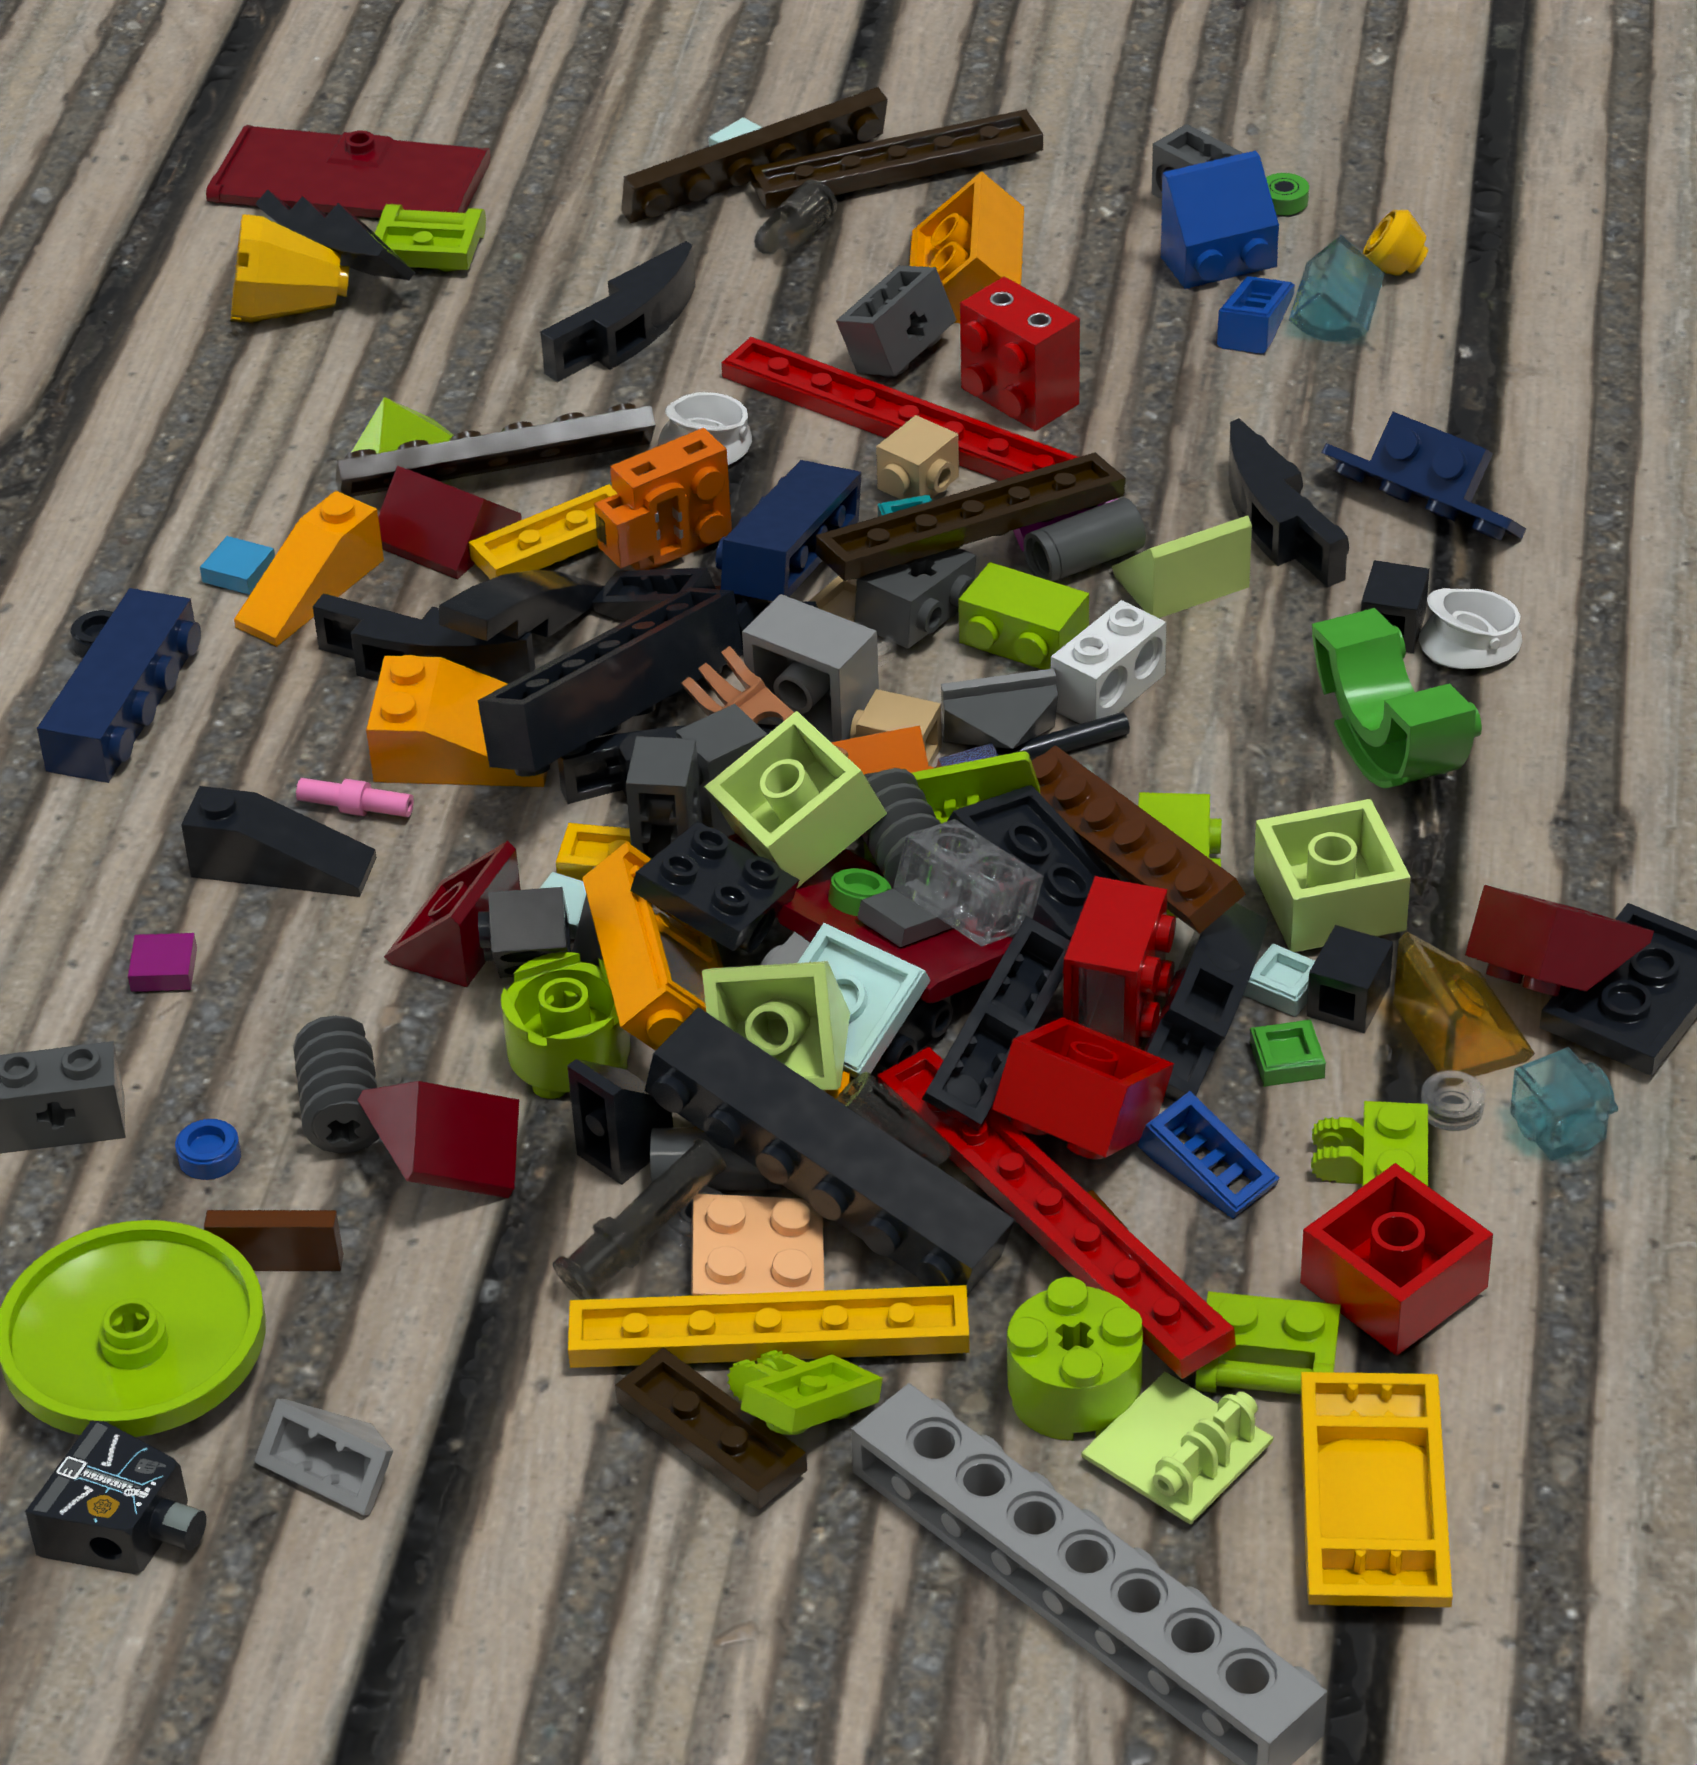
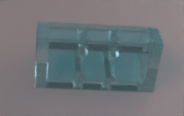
[1289,235,1385,342]

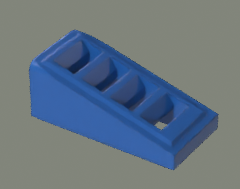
[1217,276,1295,354]
[1138,1091,1280,1219]

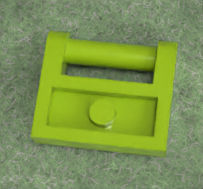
[375,204,486,271]
[1196,1291,1341,1395]

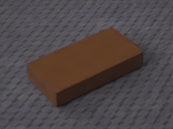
[204,1210,344,1271]

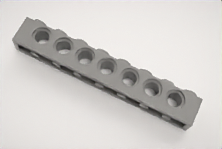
[851,1383,1327,1765]

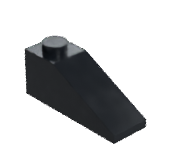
[181,786,377,897]

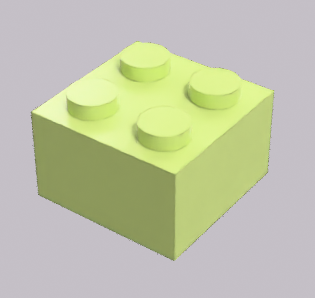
[704,711,887,888]
[1254,799,1411,952]

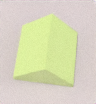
[1112,515,1252,618]
[702,961,850,1090]

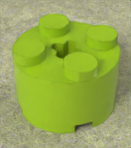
[501,952,631,1099]
[1007,1277,1143,1440]

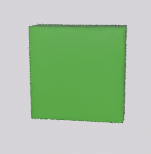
[1250,1020,1326,1087]

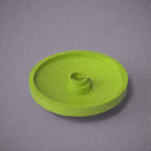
[0,1220,266,1437]

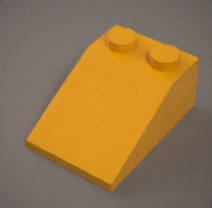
[366,655,547,787]

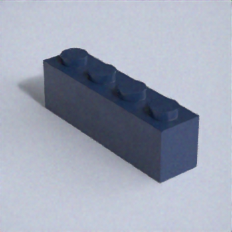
[715,460,862,601]
[37,588,201,783]

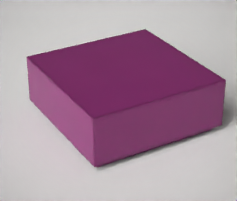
[128,933,197,992]

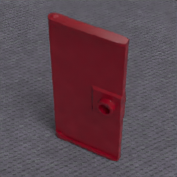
[206,125,491,218]
[727,833,1012,1003]

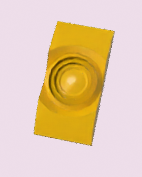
[1301,1372,1453,1608]

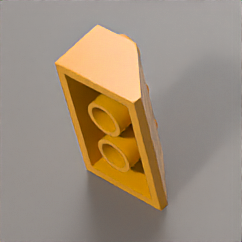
[909,171,1024,323]

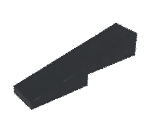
[922,916,1070,1131]

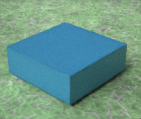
[200,536,275,595]

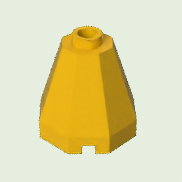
[230,214,349,322]

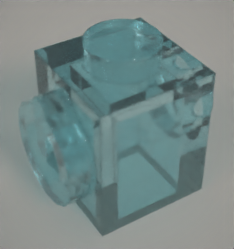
[1510,1047,1618,1161]

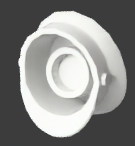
[658,392,752,465]
[1419,588,1522,669]

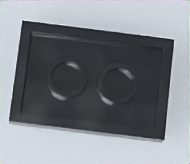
[943,785,1121,941]
[1540,903,1697,1076]

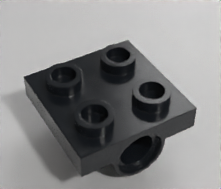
[630,821,800,953]

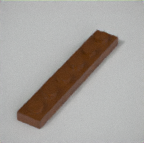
[1031,745,1246,934]

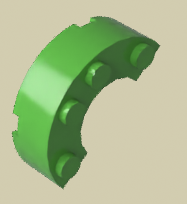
[1312,608,1482,788]

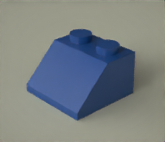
[1161,150,1279,289]

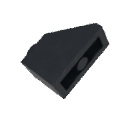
[567,1059,674,1185]

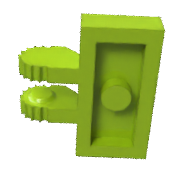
[1311,1101,1428,1186]
[727,1350,883,1435]

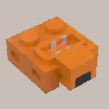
[594,427,732,570]

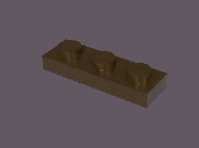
[615,1347,807,1510]

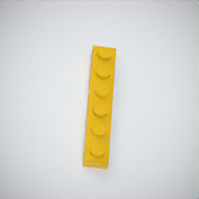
[568,1285,970,1368]

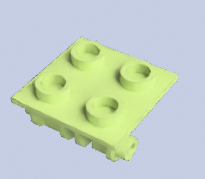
[1081,1372,1273,1525]

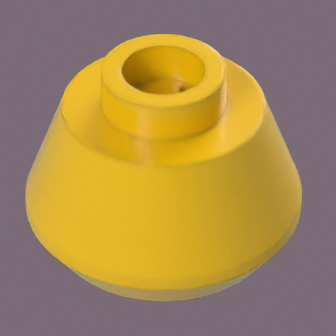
[1363,209,1429,276]

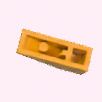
[234,490,384,647]

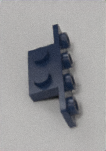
[1321,412,1526,541]

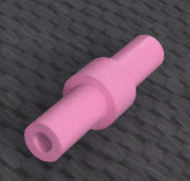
[296,778,414,817]

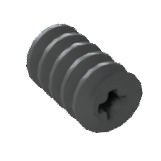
[861,768,953,889]
[293,1015,379,1154]

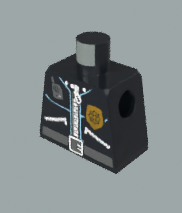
[25,1417,207,1574]

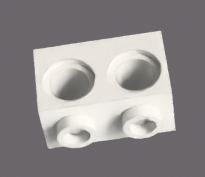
[1051,600,1166,724]

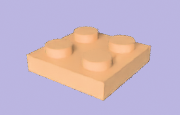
[691,1194,824,1296]

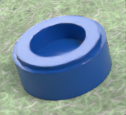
[175,1119,241,1180]

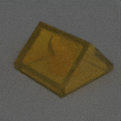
[1393,932,1535,1085]

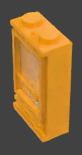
[582,841,723,1051]

